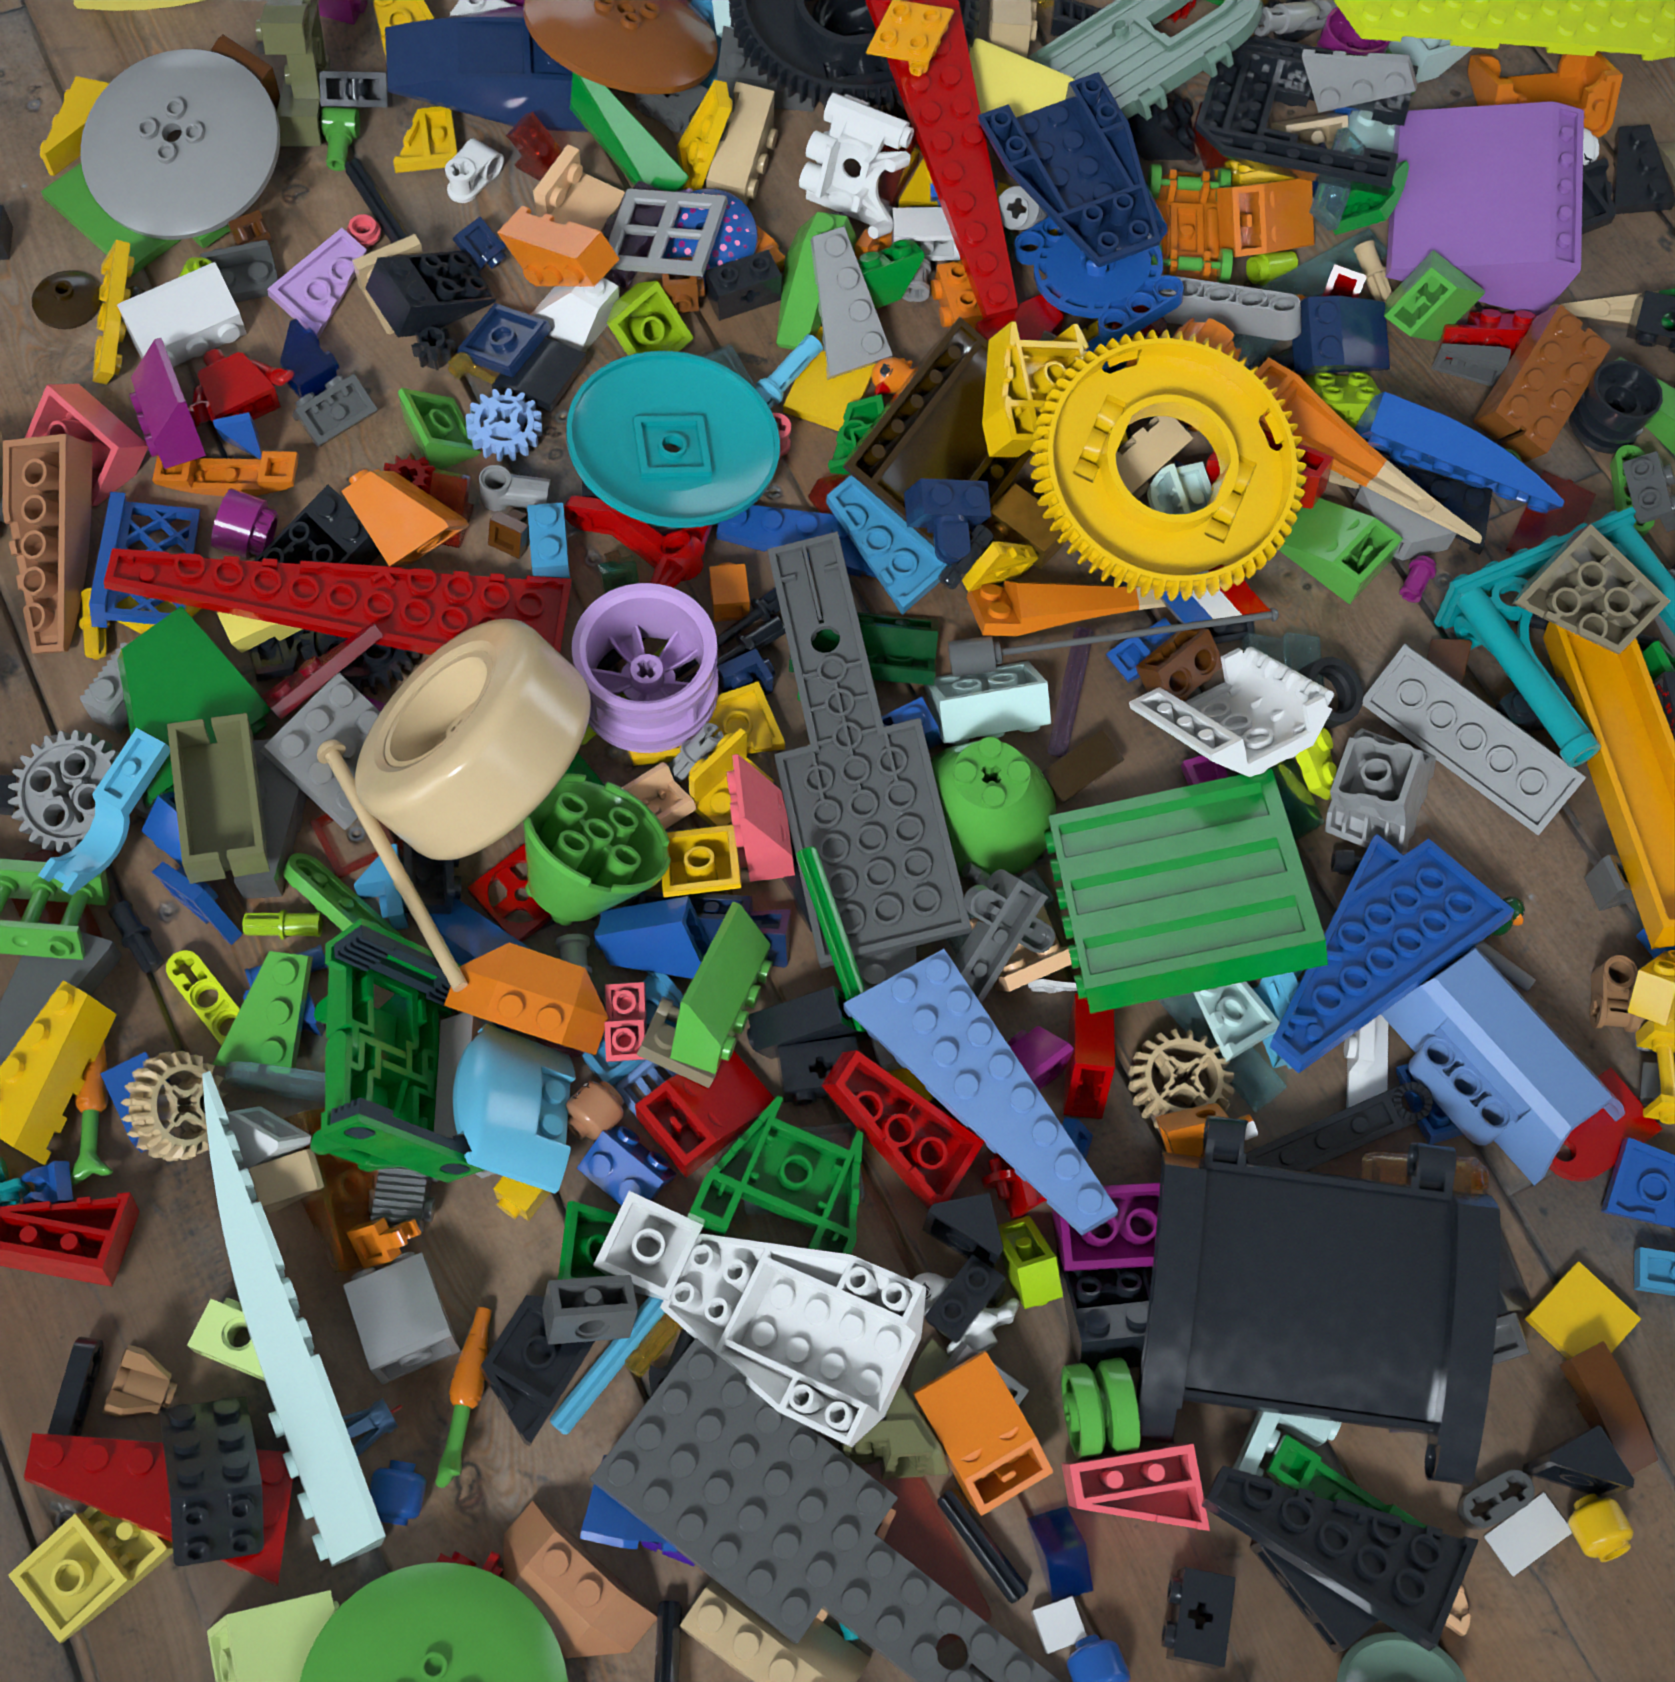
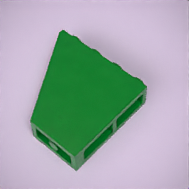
[117,606,271,809]

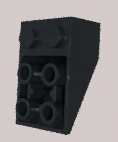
[365,250,497,338]
[254,484,381,565]
[1056,1246,1150,1372]

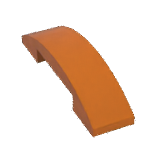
[152,451,299,496]

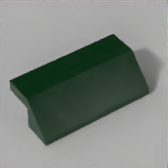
[788,608,939,686]

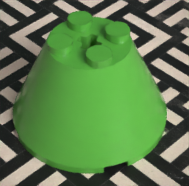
[930,737,1057,878]
[523,774,671,926]

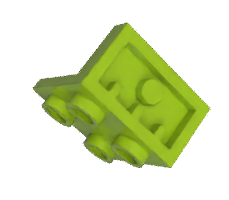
[1304,372,1381,429]

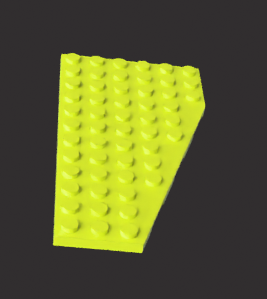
[1333,0,1675,61]

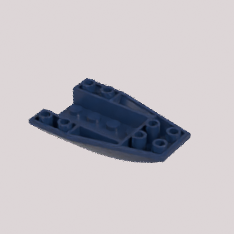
[385,6,588,132]
[977,72,1161,268]

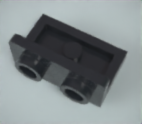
[402,842,461,914]

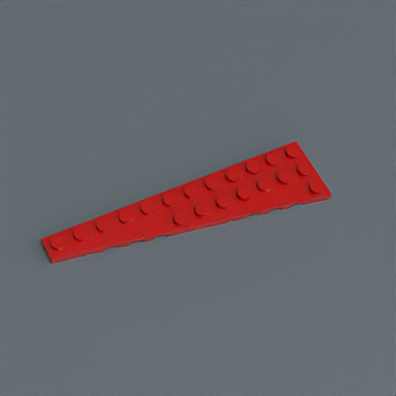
[865,0,1018,321]
[104,548,572,655]

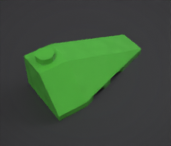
[776,212,858,350]

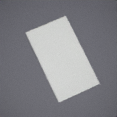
[1484,1492,1572,1577]

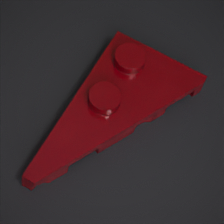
[260,623,384,720]

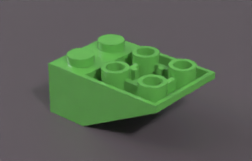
[1279,498,1403,605]

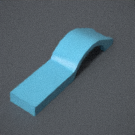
[38,728,170,895]

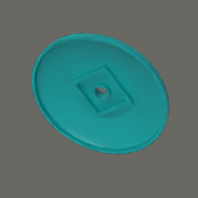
[566,351,780,528]

